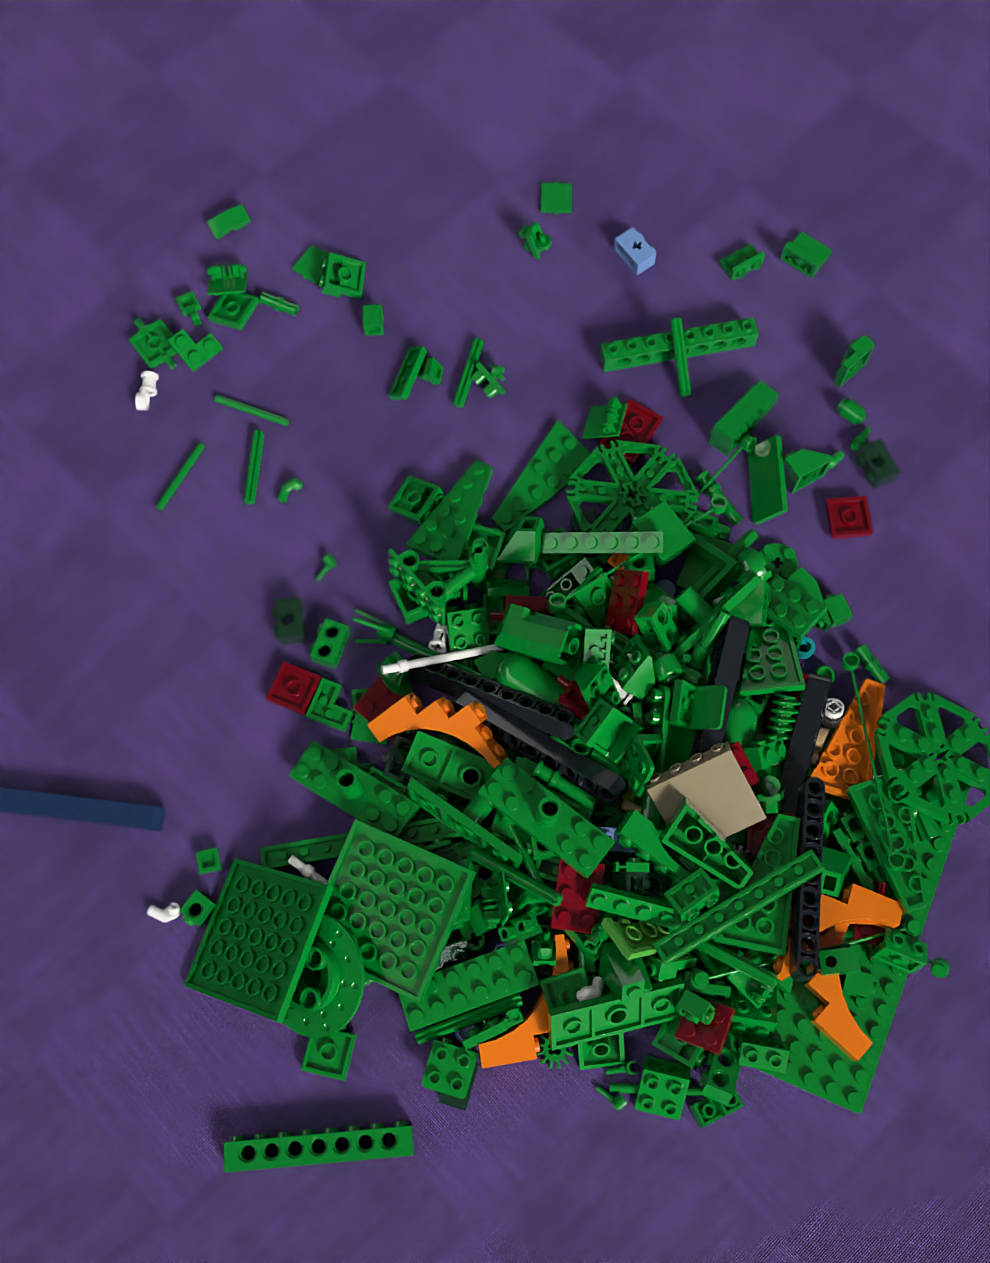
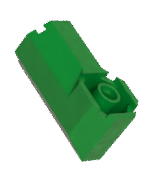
[494,604,584,669]

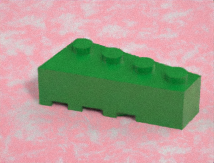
[709,380,779,457]
[660,797,753,891]

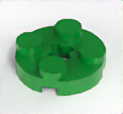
[759,543,798,580]

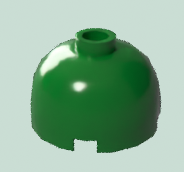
[734,547,772,584]

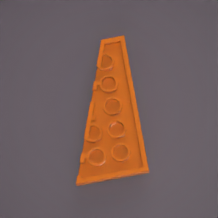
[808,679,886,800]

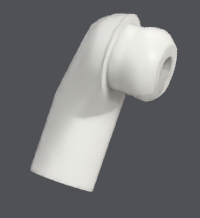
[147,902,180,923]
[576,977,605,1002]

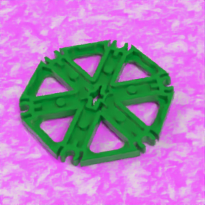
[566,440,698,532]
[873,692,990,825]

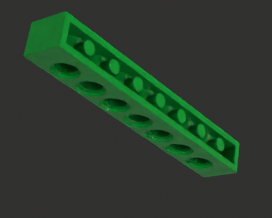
[600,317,759,372]
[224,1121,415,1173]

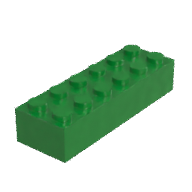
[398,940,541,1032]

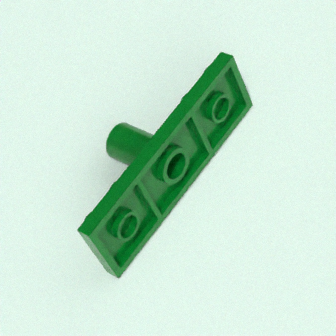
[665,570,762,660]
[401,730,501,811]
[288,740,420,838]
[478,758,615,879]
[407,779,523,871]
[548,977,684,1051]

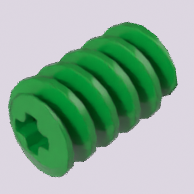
[765,693,801,740]

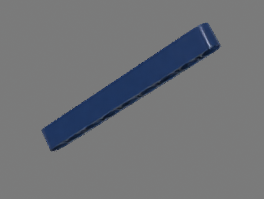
[0,787,166,831]

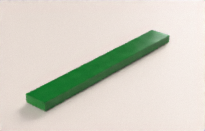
[652,849,825,966]

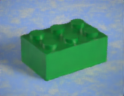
[388,573,463,625]

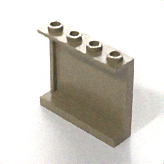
[646,742,766,837]

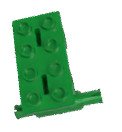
[387,543,488,626]

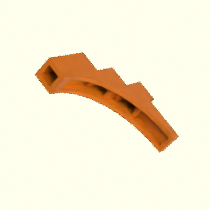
[367,692,508,768]
[773,884,903,981]
[804,924,873,1061]
[477,933,573,1068]

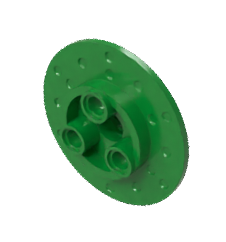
[283,914,365,1038]

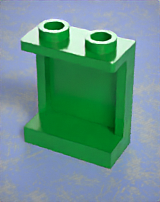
[629,501,696,568]
[573,697,643,764]

